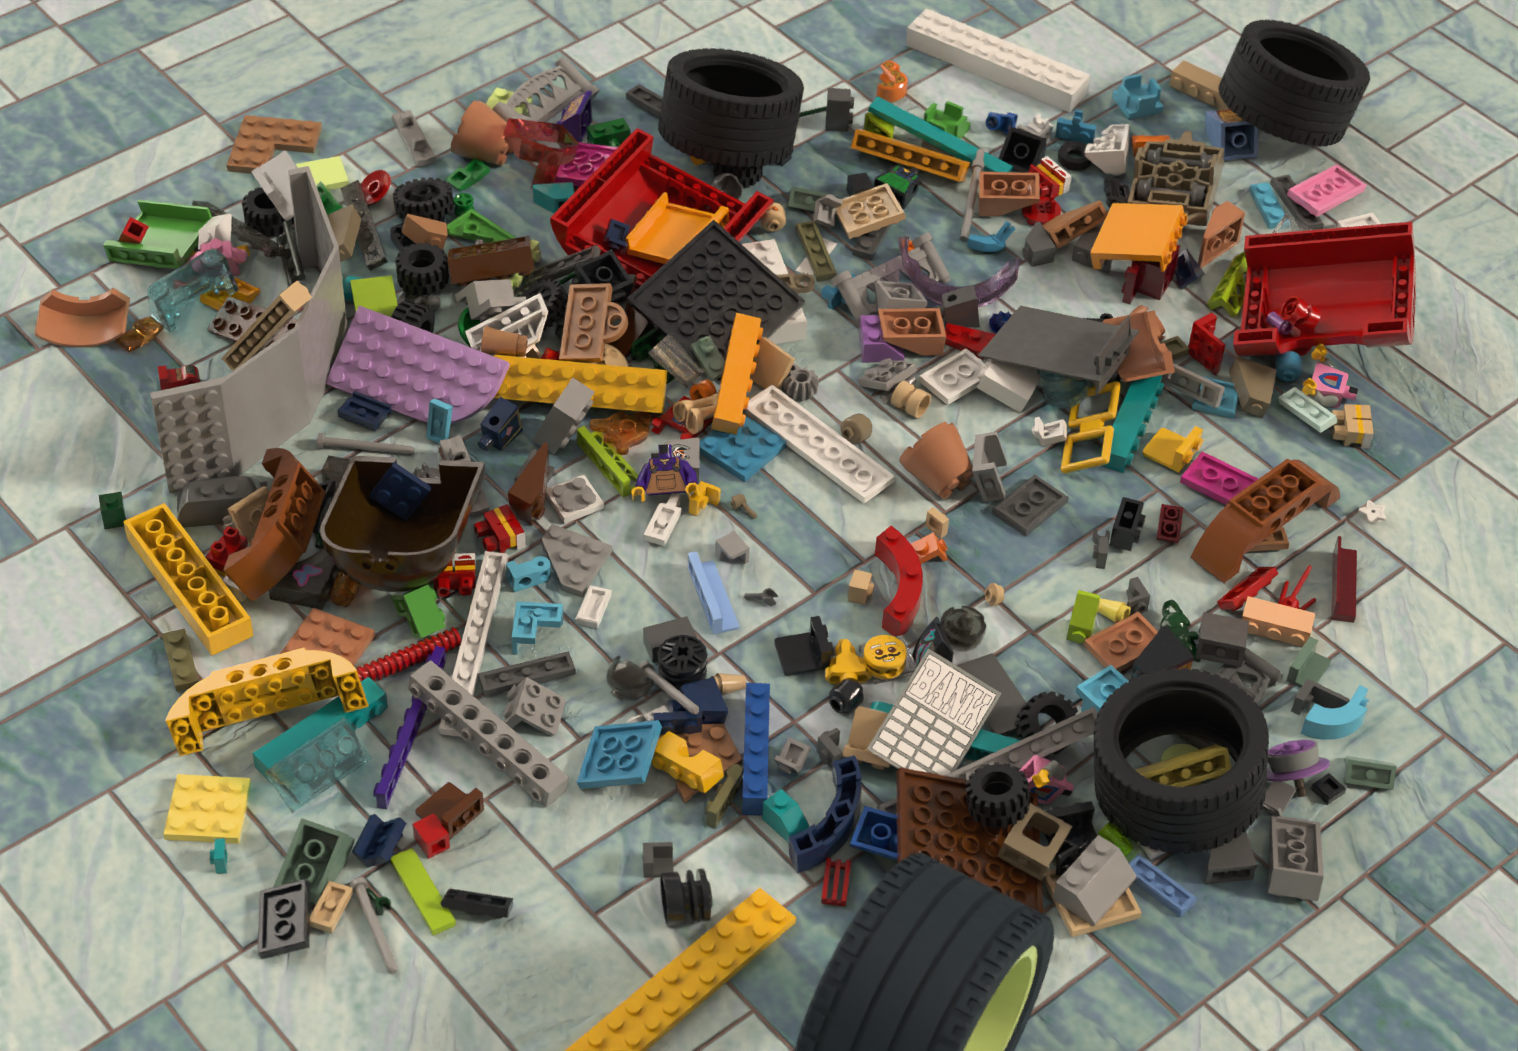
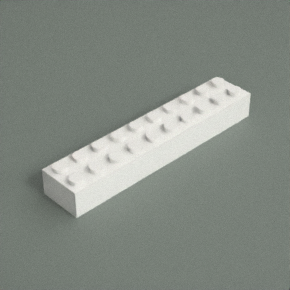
[906,9,1090,113]

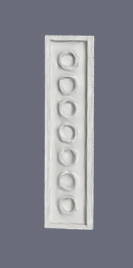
[743,385,895,504]

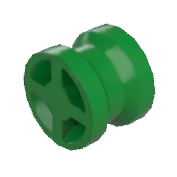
[454,193,474,217]

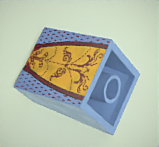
[1205,109,1258,161]

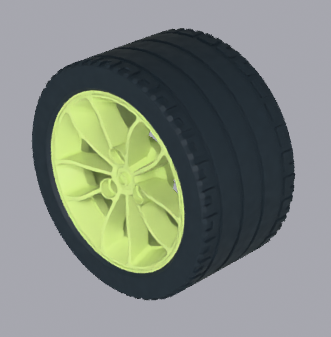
[794,853,1054,1051]

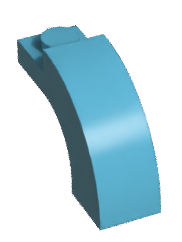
[1301,685,1369,740]

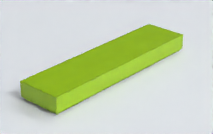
[390,848,456,936]

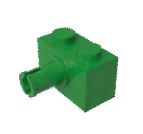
[587,118,631,147]

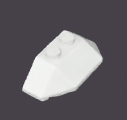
[465,293,548,356]

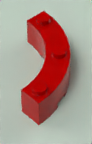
[875,526,923,640]

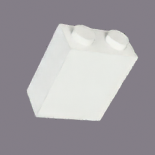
[976,359,1043,413]

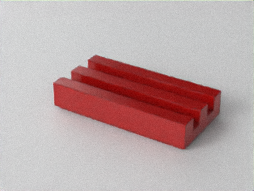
[821,858,851,907]

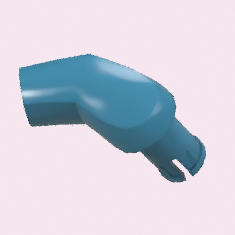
[967,221,1015,252]

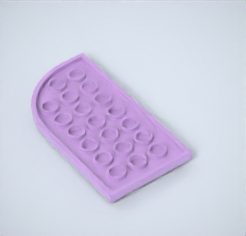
[326,305,510,424]

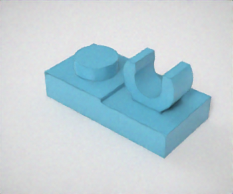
[426,398,453,444]

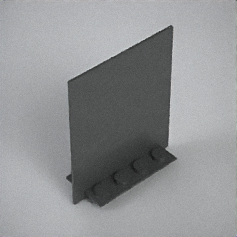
[979,306,1139,395]

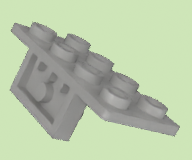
[251,150,298,221]

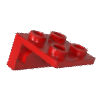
[1188,312,1225,375]

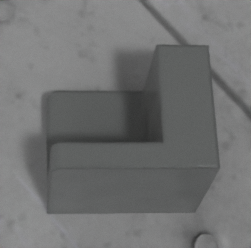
[643,842,673,878]

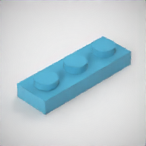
[1249,183,1289,229]

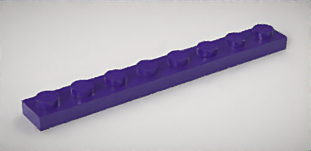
[373,646,446,809]

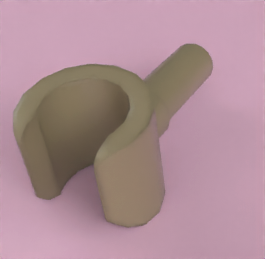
[731,494,758,519]

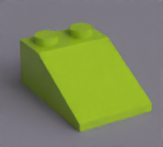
[350,275,398,317]

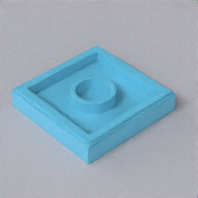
[1192,376,1239,419]

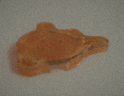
[590,411,652,455]

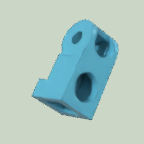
[506,556,550,592]

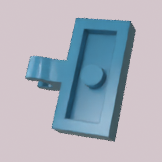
[1055,110,1096,144]

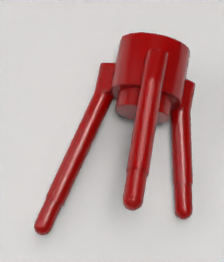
[1277,565,1316,611]

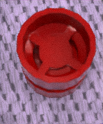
[1280,296,1321,333]

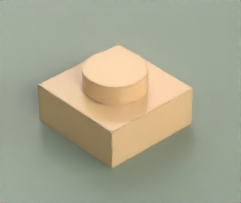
[925,507,949,538]

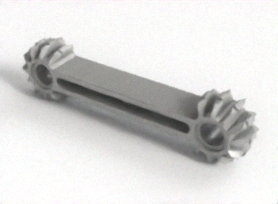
[783,363,819,401]

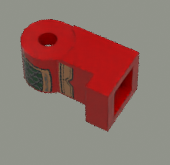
[158,365,201,390]

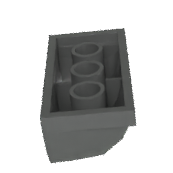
[177,476,268,528]

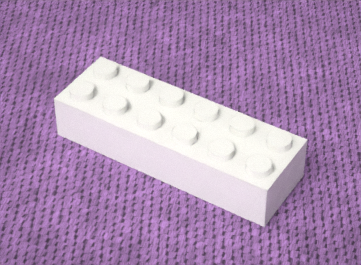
[742,239,807,344]

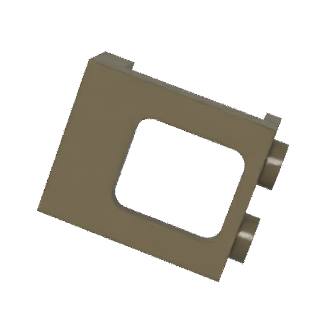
[997,803,1072,881]

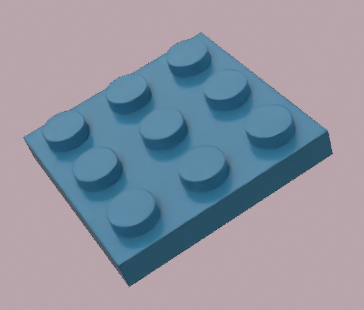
[699,413,787,482]
[576,720,662,789]

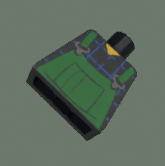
[874,165,919,209]

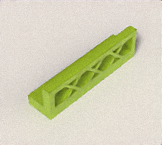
[1207,252,1247,317]
[577,426,638,498]

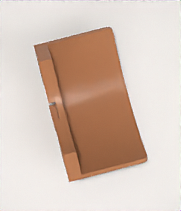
[34,288,130,347]
[1103,310,1175,382]

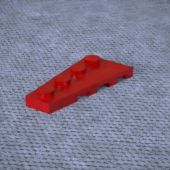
[945,323,996,360]

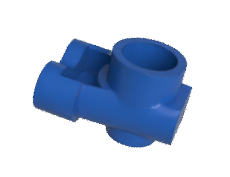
[986,112,1018,135]

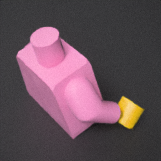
[186,239,250,280]

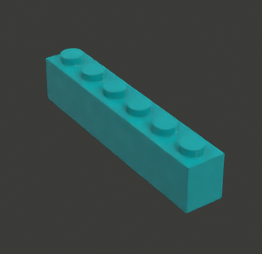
[1100,375,1164,473]
[253,677,388,785]

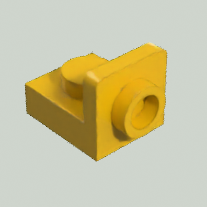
[689,481,721,516]

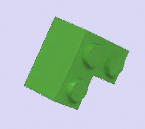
[390,584,446,638]

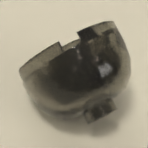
[940,606,986,652]
[606,656,654,701]

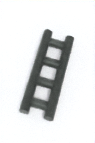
[276,221,305,287]

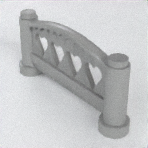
[492,57,600,149]
[831,232,951,324]

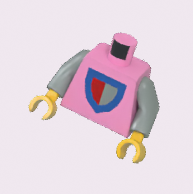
[1302,344,1358,408]
[1019,755,1073,804]

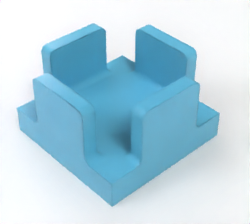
[1112,74,1164,120]
[1075,665,1129,713]

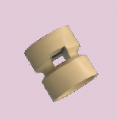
[891,381,931,418]

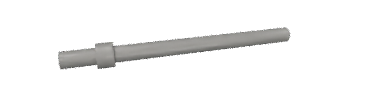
[960,149,985,242]

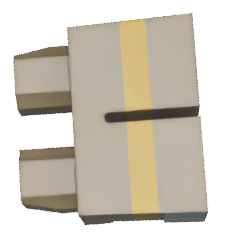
[1331,404,1374,449]

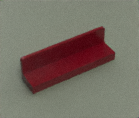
[1331,536,1357,623]

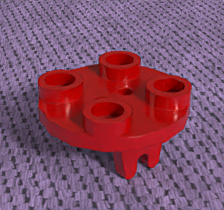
[1022,195,1061,226]

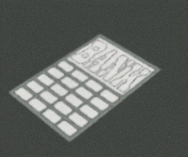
[867,648,1002,776]

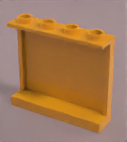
[625,192,730,264]
[1090,203,1187,272]

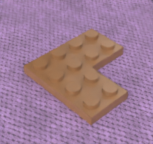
[227,115,322,174]

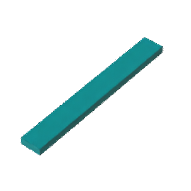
[868,97,1013,172]

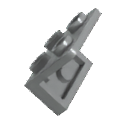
[502,677,566,736]

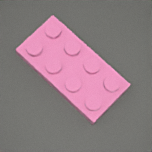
[1287,164,1367,217]

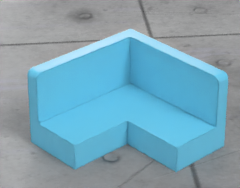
[512,601,563,654]

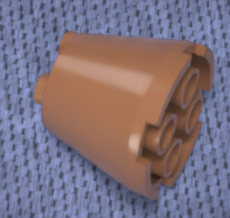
[451,100,518,166]
[899,422,974,500]

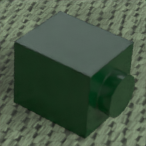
[99,492,126,529]

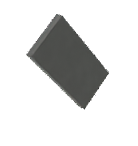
[957,653,1026,736]

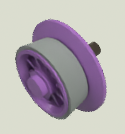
[1267,740,1330,797]

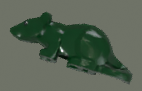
[1160,599,1201,662]

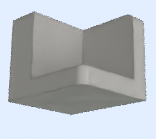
[715,531,750,564]

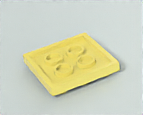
[164,774,251,844]

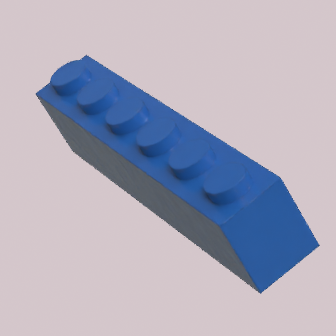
[742,683,770,816]

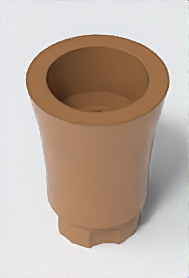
[481,326,528,357]

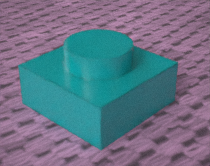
[210,838,228,874]

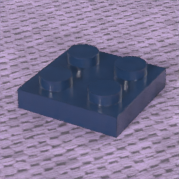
[369,462,432,521]

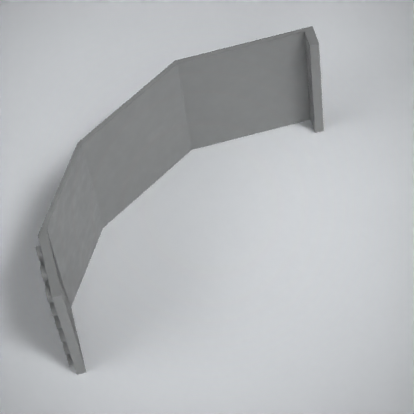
[150,166,348,493]

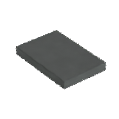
[992,475,1069,537]

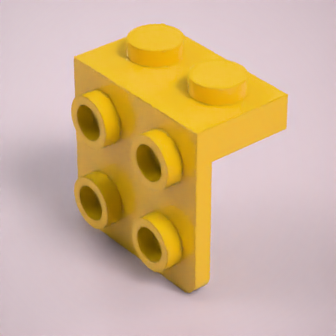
[1142,426,1203,473]

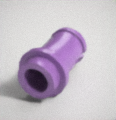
[1266,312,1293,334]

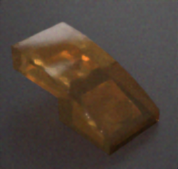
[115,316,164,353]

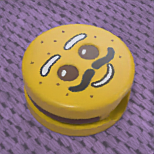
[863,635,907,679]

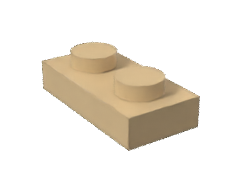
[310,881,353,933]

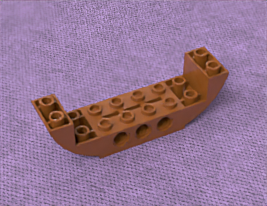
[223,448,325,602]
[1191,458,1340,583]

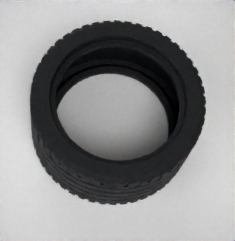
[1219,20,1370,147]
[658,48,804,167]
[1094,668,1269,854]

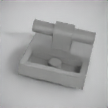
[858,358,917,403]

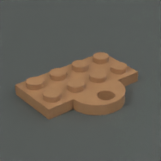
[559,283,628,363]

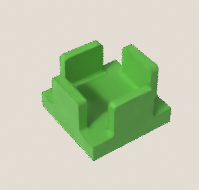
[924,101,971,139]

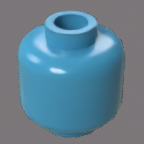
[1275,351,1303,382]

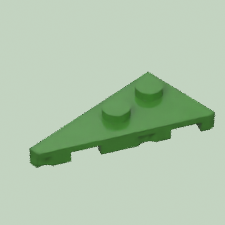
[447,209,516,243]

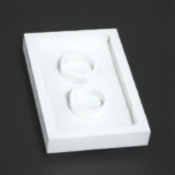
[919,349,988,405]

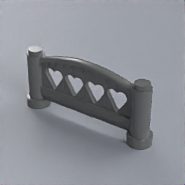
[1177,648,1283,750]

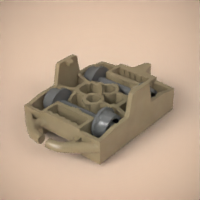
[1127,131,1224,226]

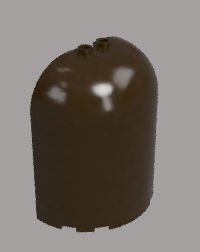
[320,456,485,592]

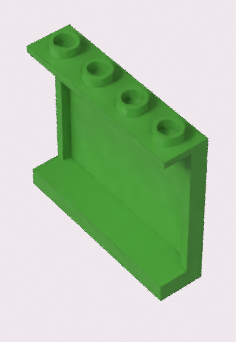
[103,200,212,270]

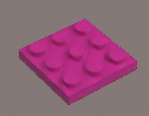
[543,142,618,186]

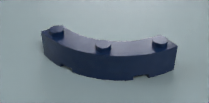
[789,755,861,874]

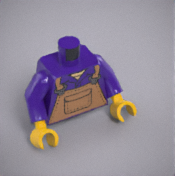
[631,444,701,502]

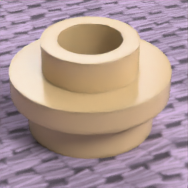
[985,583,1004,606]

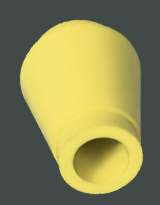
[1098,598,1131,623]

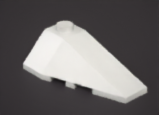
[1085,124,1130,176]

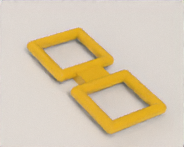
[1060,381,1121,474]

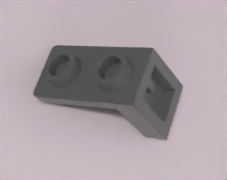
[1291,679,1350,715]

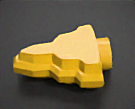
[825,639,872,685]

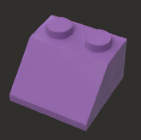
[859,315,904,363]

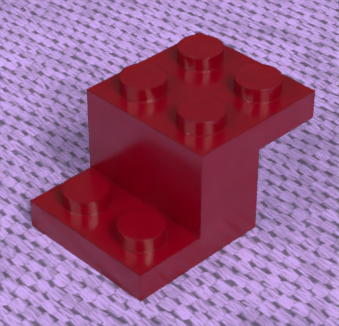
[1121,245,1180,304]

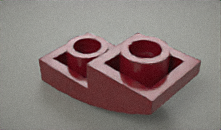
[1156,504,1184,543]

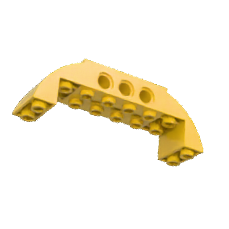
[165,648,369,756]

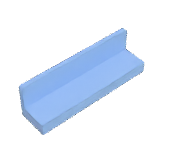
[688,551,739,635]

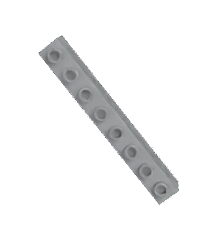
[408,660,569,807]

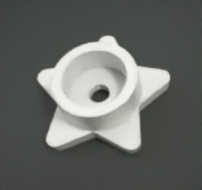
[1358,500,1386,523]

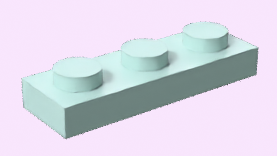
[1278,387,1337,433]

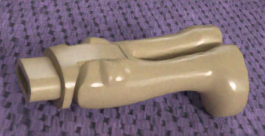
[673,392,719,434]

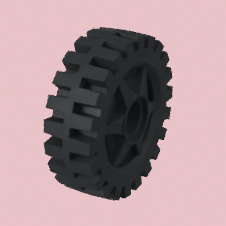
[393,177,454,220]
[516,278,568,332]

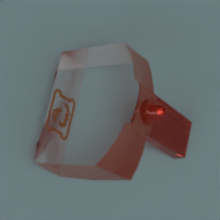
[503,118,579,189]

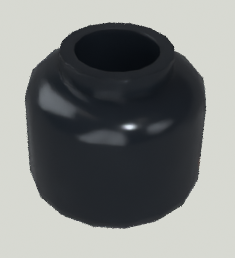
[829,679,864,714]

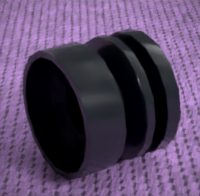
[658,635,708,693]
[660,868,713,927]

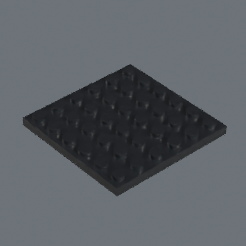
[627,220,805,385]

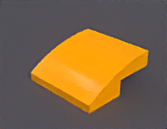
[200,274,260,311]

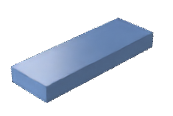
[1129,854,1197,917]

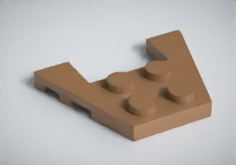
[658,723,742,803]

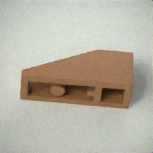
[1042,200,1107,249]

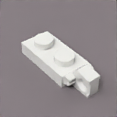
[644,493,682,546]

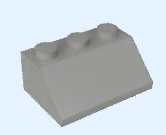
[1053,835,1137,926]

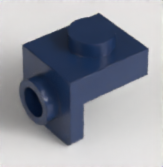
[602,219,630,251]

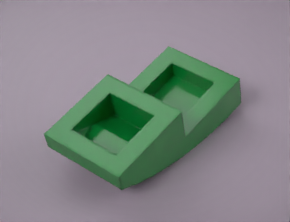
[445,158,490,191]

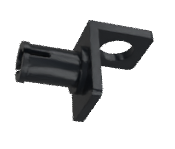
[1049,833,1087,877]

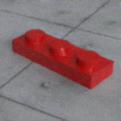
[1217,566,1278,611]

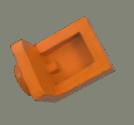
[911,532,948,564]

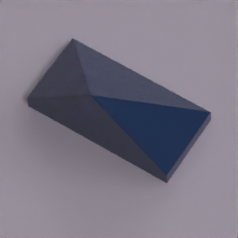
[1175,249,1205,289]

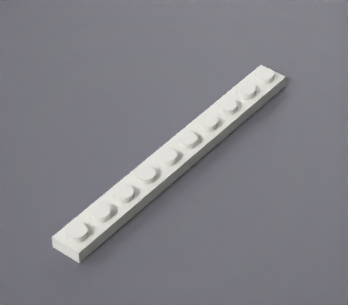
[439,551,508,737]

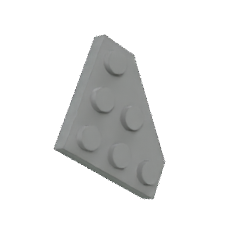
[541,524,612,597]

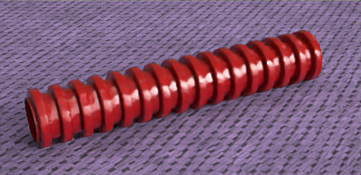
[357,627,462,682]

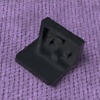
[774,616,834,676]
[1044,801,1097,866]

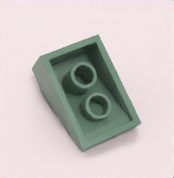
[273,818,355,904]

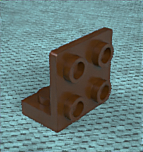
[415,782,484,840]

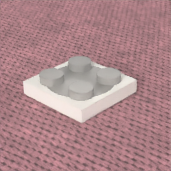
[546,475,604,524]

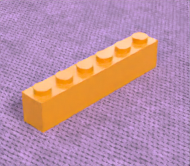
[851,129,970,182]
[711,313,763,435]

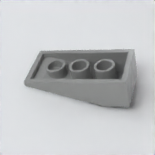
[1268,815,1324,901]

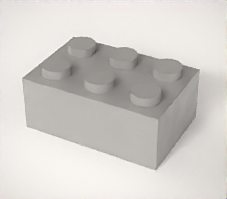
[533,378,595,455]

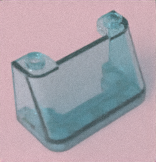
[147,249,239,334]

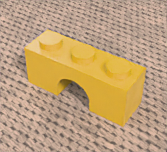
[651,731,724,794]

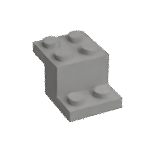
[455,279,526,322]

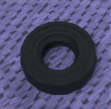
[1058,141,1091,171]

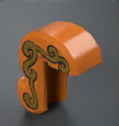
[876,61,908,102]

